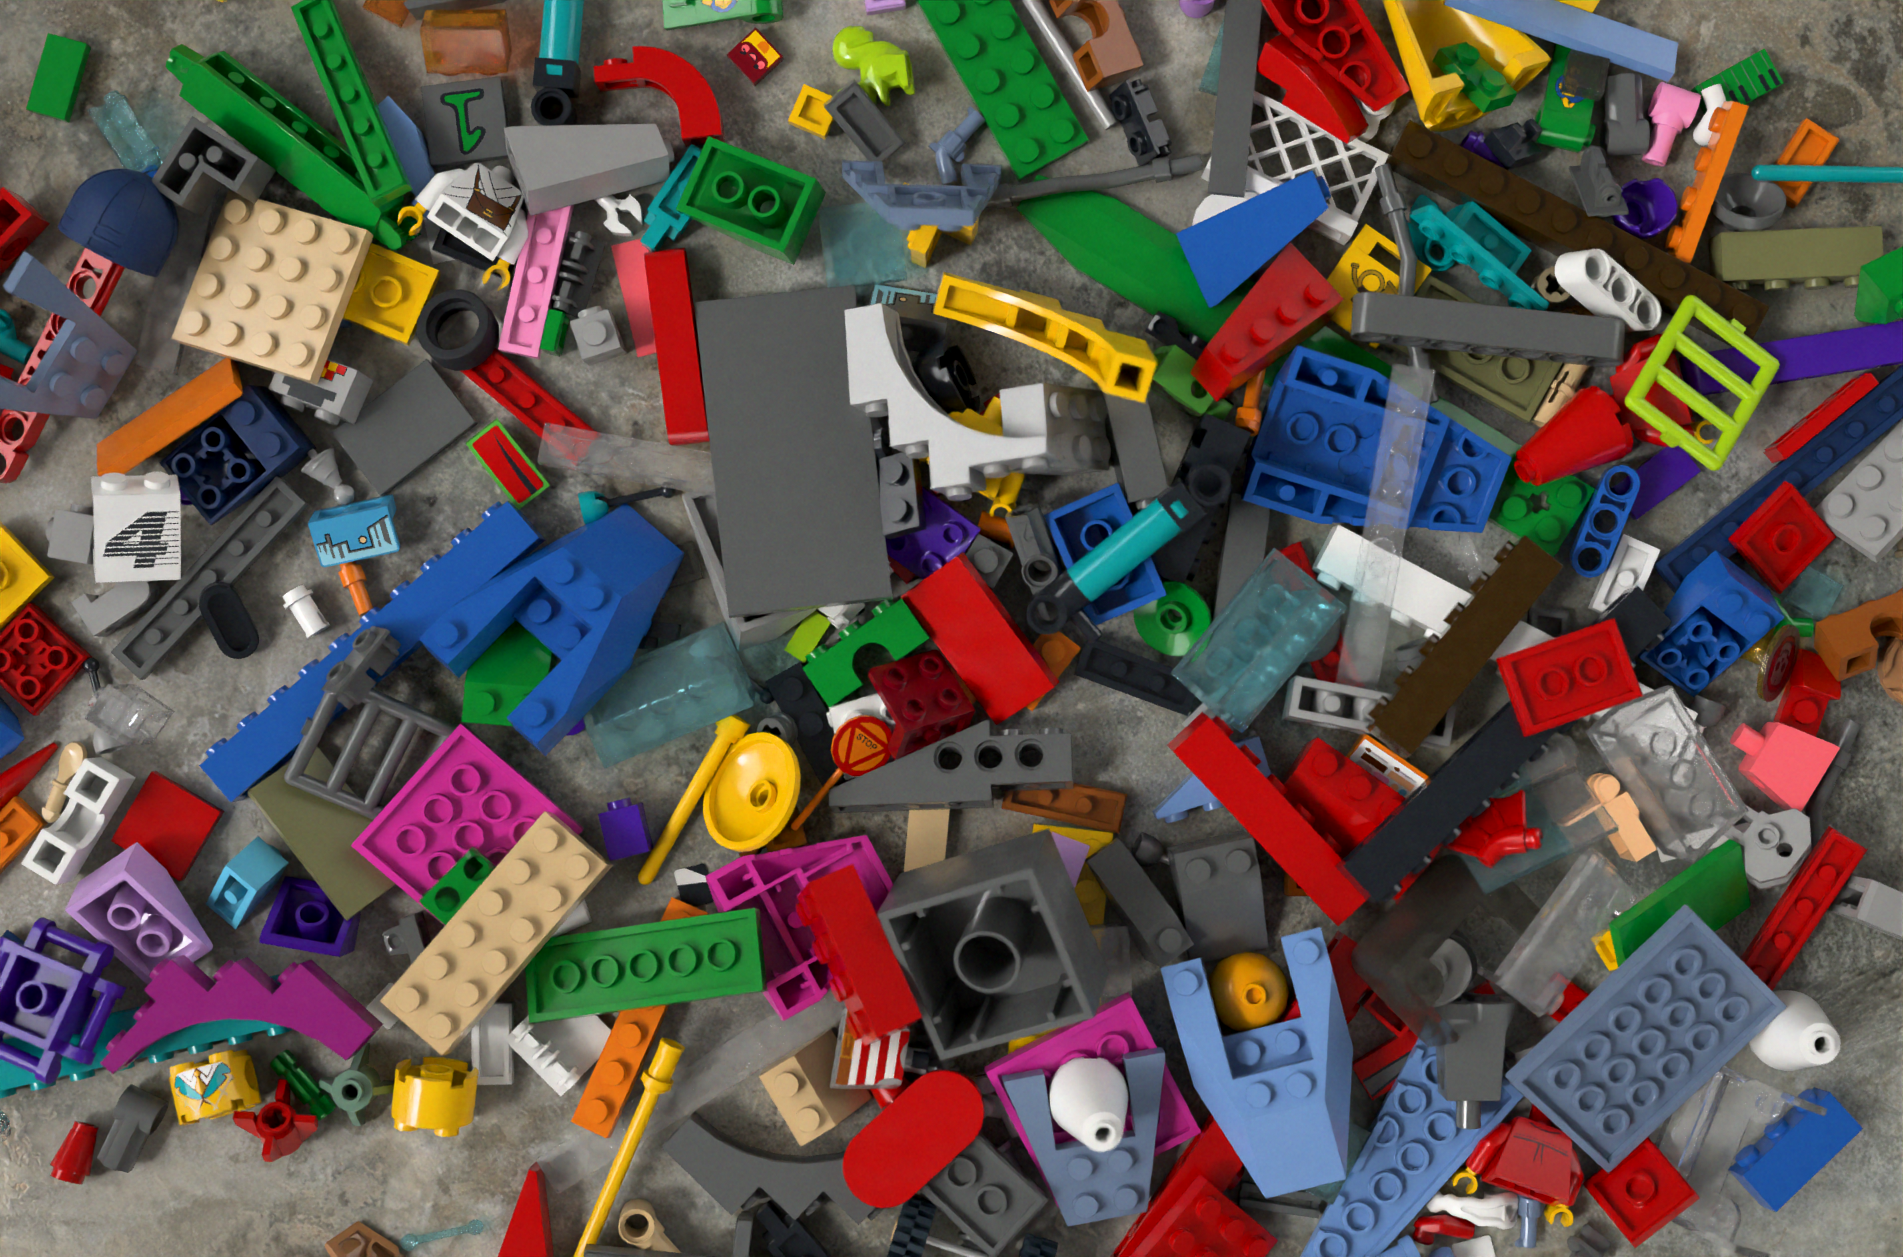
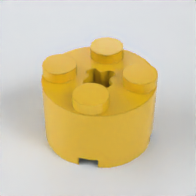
[391,1057,479,1137]

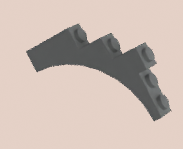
[661,1111,884,1225]

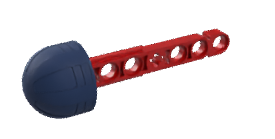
[0,169,178,484]

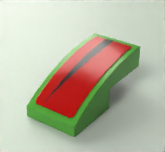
[466,418,550,510]

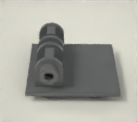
[506,231,606,318]

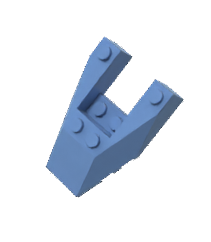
[1160,927,1353,1198]

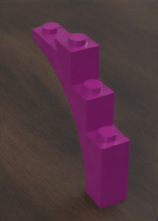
[100,955,383,1074]

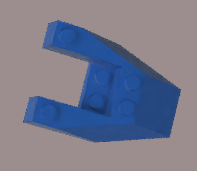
[419,503,684,756]

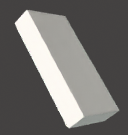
[471,1002,514,1085]

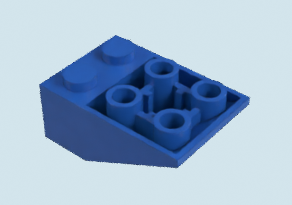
[1638,550,1785,697]

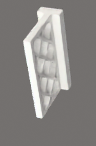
[1201,91,1389,245]

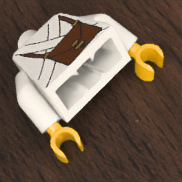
[398,163,528,291]

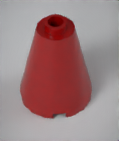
[1514,386,1634,486]

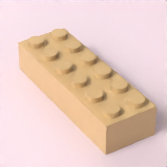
[380,811,613,1056]

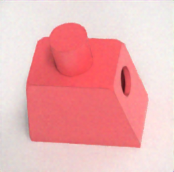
[1730,722,1840,812]

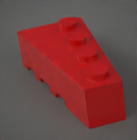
[1190,242,1344,402]

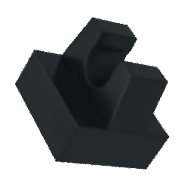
[1484,118,1542,171]

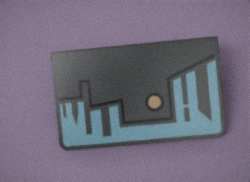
[868,283,948,352]

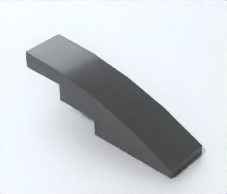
[1206,493,1270,665]

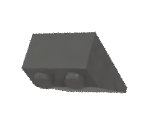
[1166,830,1268,962]

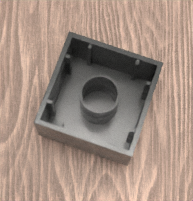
[877,829,1109,1060]

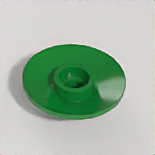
[1134,581,1212,656]

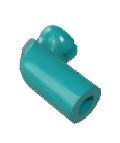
[0,309,34,365]

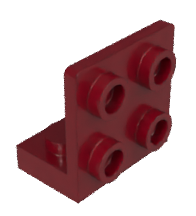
[868,650,975,760]

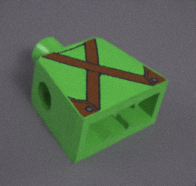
[1149,344,1234,420]

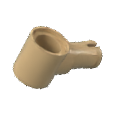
[618,1198,681,1253]

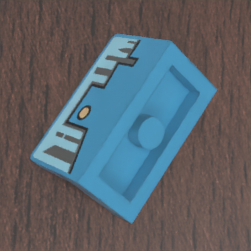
[308,494,400,567]

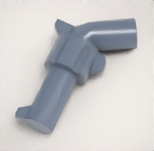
[928,106,985,185]
[1515,1193,1547,1248]

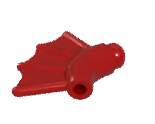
[1442,790,1543,868]

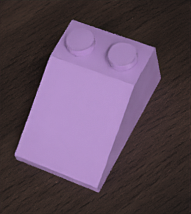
[65,842,213,985]

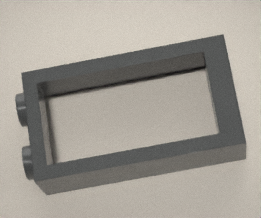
[1094,381,1168,513]

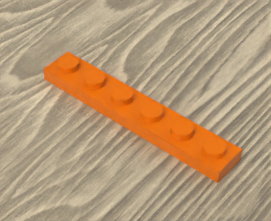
[571,897,710,1139]

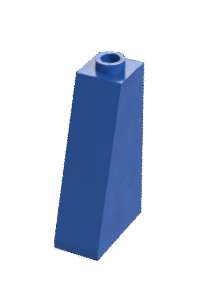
[1176,170,1331,308]

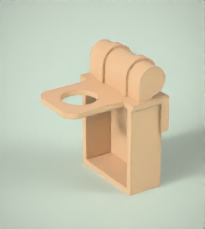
[1557,773,1657,862]

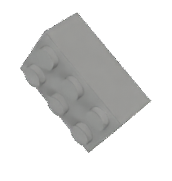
[1000,383,1111,476]

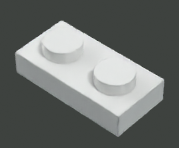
[1588,534,1660,614]

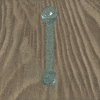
[401,1219,483,1251]

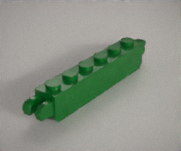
[165,44,421,251]

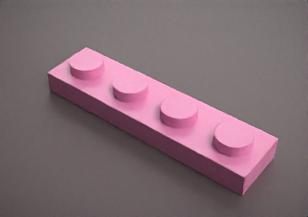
[498,205,574,360]

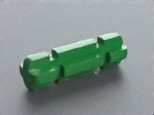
[270,1050,336,1121]

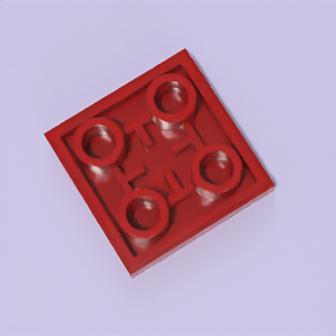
[0,603,92,716]

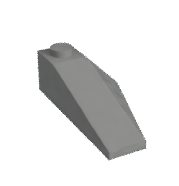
[682,485,816,652]

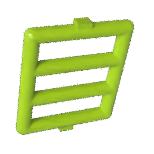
[1625,295,1780,471]

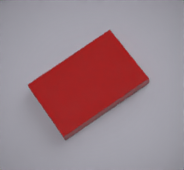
[1496,618,1643,737]

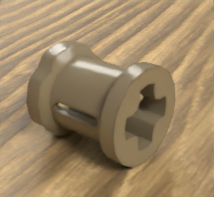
[1529,267,1571,308]

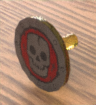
[1739,624,1800,702]

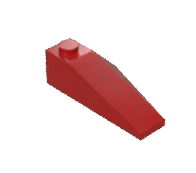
[1260,0,1410,112]

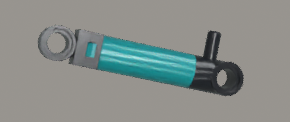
[531,0,584,126]
[1026,460,1231,643]

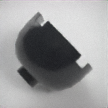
[912,338,980,414]

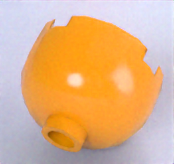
[1208,952,1289,1032]

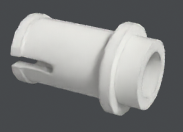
[283,585,330,638]

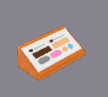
[1346,733,1429,798]

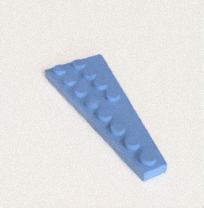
[1300,1016,1524,1257]

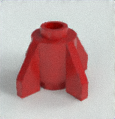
[233,1079,319,1162]

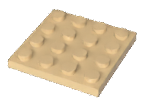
[172,190,374,385]

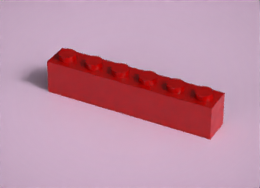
[1167,712,1366,926]

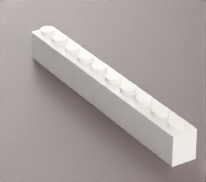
[1312,525,1698,759]

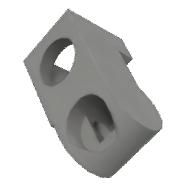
[71,581,159,637]

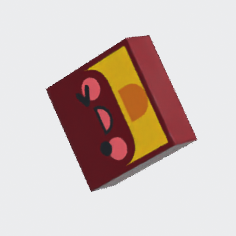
[726,27,784,86]

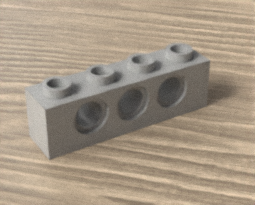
[1282,676,1456,750]

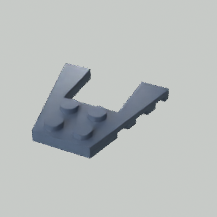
[842,160,1002,231]
[0,251,138,419]
[1002,1047,1165,1226]

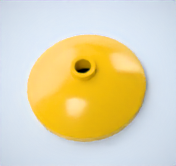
[703,732,800,852]

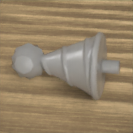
[301,448,355,505]

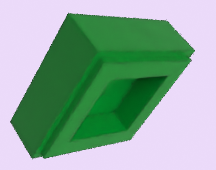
[540,309,570,357]

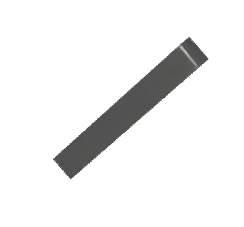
[1351,292,1625,367]

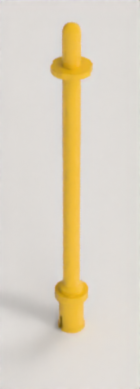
[573,1038,685,1257]

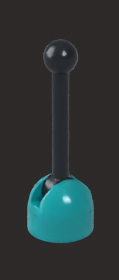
[578,482,676,524]

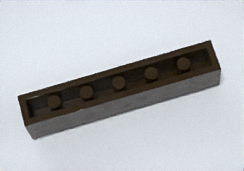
[1366,535,1563,759]

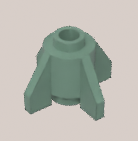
[319,1043,394,1126]

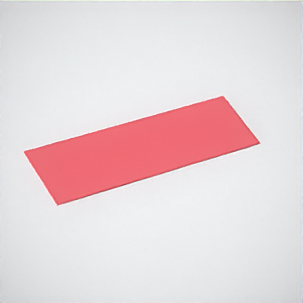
[611,238,656,357]

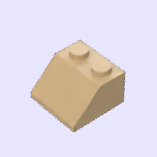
[759,1028,872,1147]

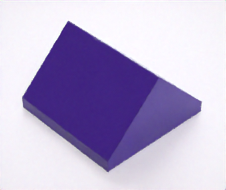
[259,876,361,957]

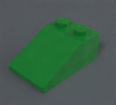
[676,136,826,265]
[461,620,557,726]

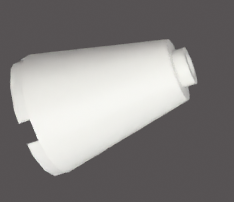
[1749,990,1840,1071]
[1048,1057,1129,1152]

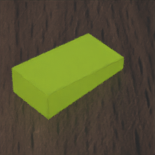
[784,611,831,663]

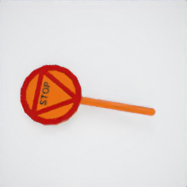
[791,715,892,831]

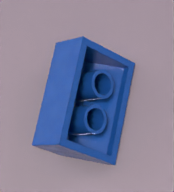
[1044,482,1167,625]

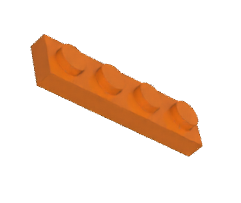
[1665,101,1749,264]

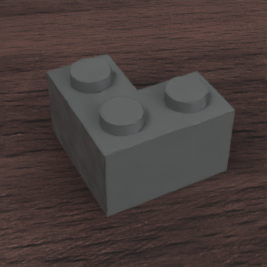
[151,116,276,217]

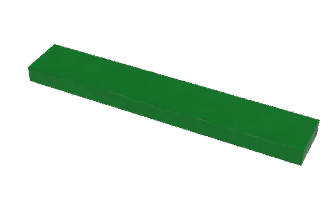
[291,0,413,208]

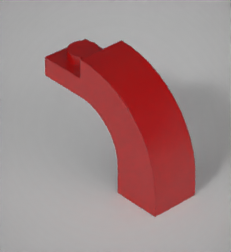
[593,46,725,147]

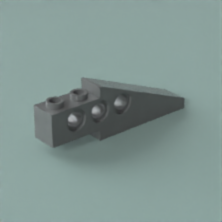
[829,720,1074,813]

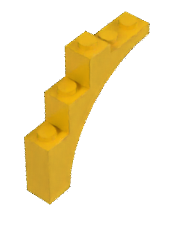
[933,272,1157,403]

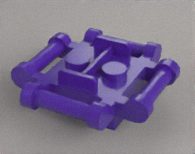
[0,917,126,1085]

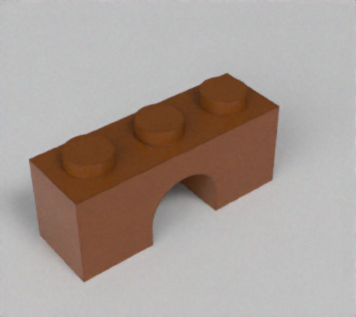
[1049,0,1144,92]
[1813,588,1903,682]

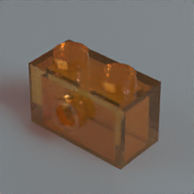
[420,9,512,76]

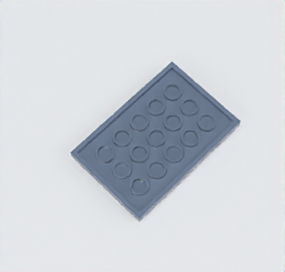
[1505,904,1787,1173]

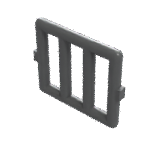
[284,689,457,820]

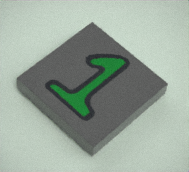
[421,76,509,168]

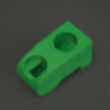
[419,846,496,926]

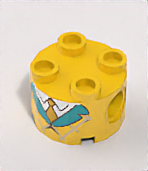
[169,1049,262,1126]

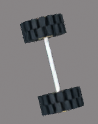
[887,1195,1058,1257]

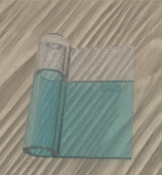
[1458,732,1619,894]

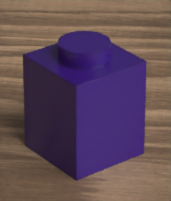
[598,797,653,861]

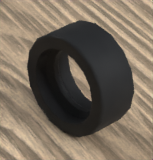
[417,289,499,371]

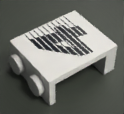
[91,472,181,583]

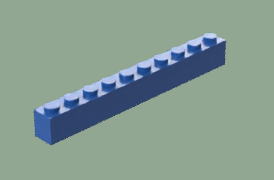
[199,501,545,802]

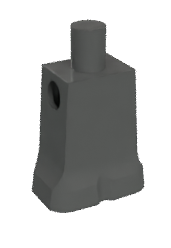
[1428,991,1515,1129]

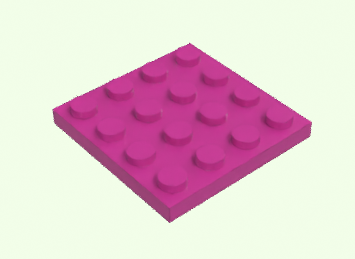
[350,722,584,926]
[984,992,1201,1207]

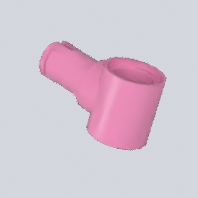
[1642,82,1701,167]

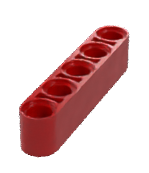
[644,247,710,447]

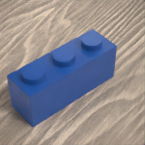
[1728,1087,1863,1212]

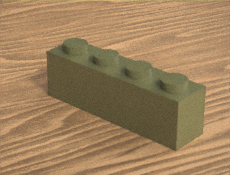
[1708,226,1884,292]

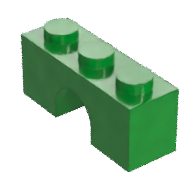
[802,598,930,707]

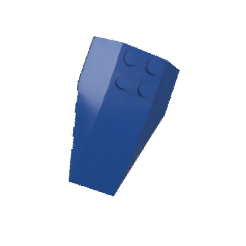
[1241,345,1512,533]

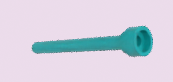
[1751,164,1903,183]

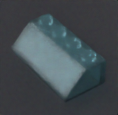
[1171,548,1347,733]
[583,622,756,769]

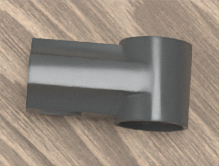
[1600,73,1650,156]
[97,1084,169,1173]

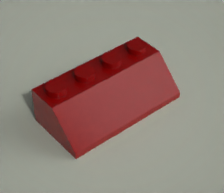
[1281,737,1442,901]

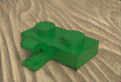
[1433,42,1517,113]

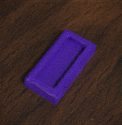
[1609,446,1701,520]

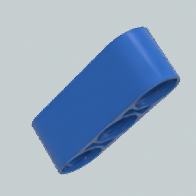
[1569,464,1640,578]

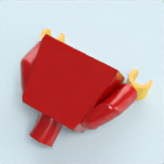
[1609,330,1714,447]

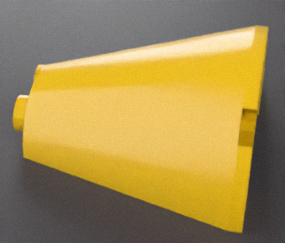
[1383,0,1551,132]

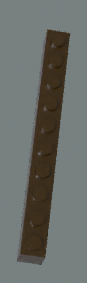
[1385,120,1770,348]

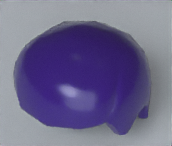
[1611,178,1679,240]

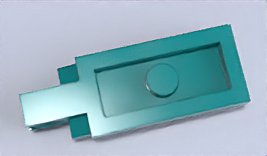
[640,144,702,252]

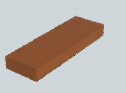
[1001,783,1128,834]

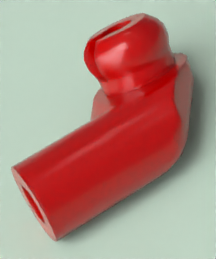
[1412,1214,1475,1245]

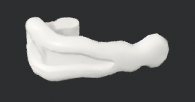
[1426,1191,1519,1230]

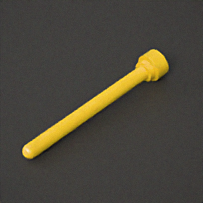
[638,709,751,885]

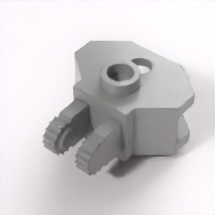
[1713,798,1812,890]

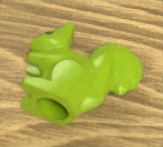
[832,26,915,107]

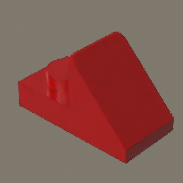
[1773,649,1841,737]

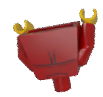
[1452,1103,1584,1227]

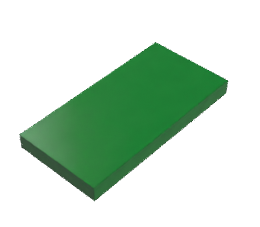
[1608,839,1751,967]

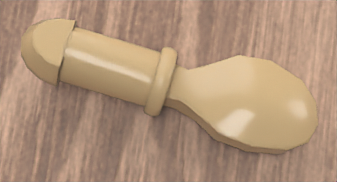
[42,741,87,823]

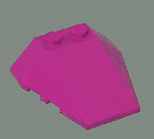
[705,835,894,1021]

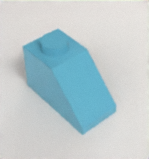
[206,836,289,930]

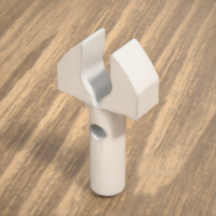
[594,195,644,236]

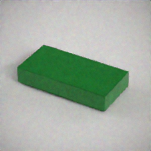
[26,33,91,123]

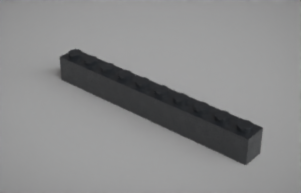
[1335,586,1672,903]

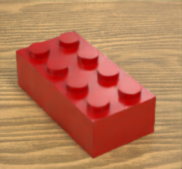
[796,864,922,1047]

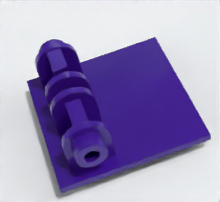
[885,486,981,580]

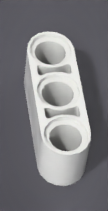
[1555,249,1662,333]

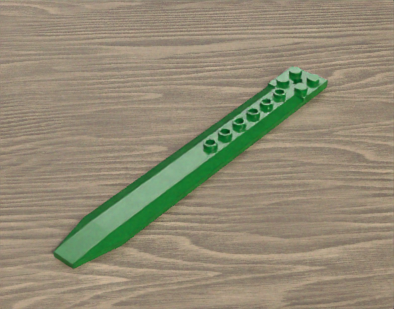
[1017,174,1595,558]

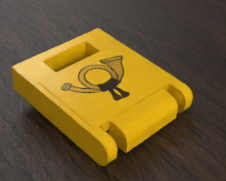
[1326,224,1432,350]

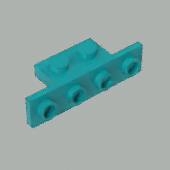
[1410,201,1550,311]

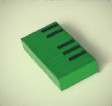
[1691,48,1784,115]

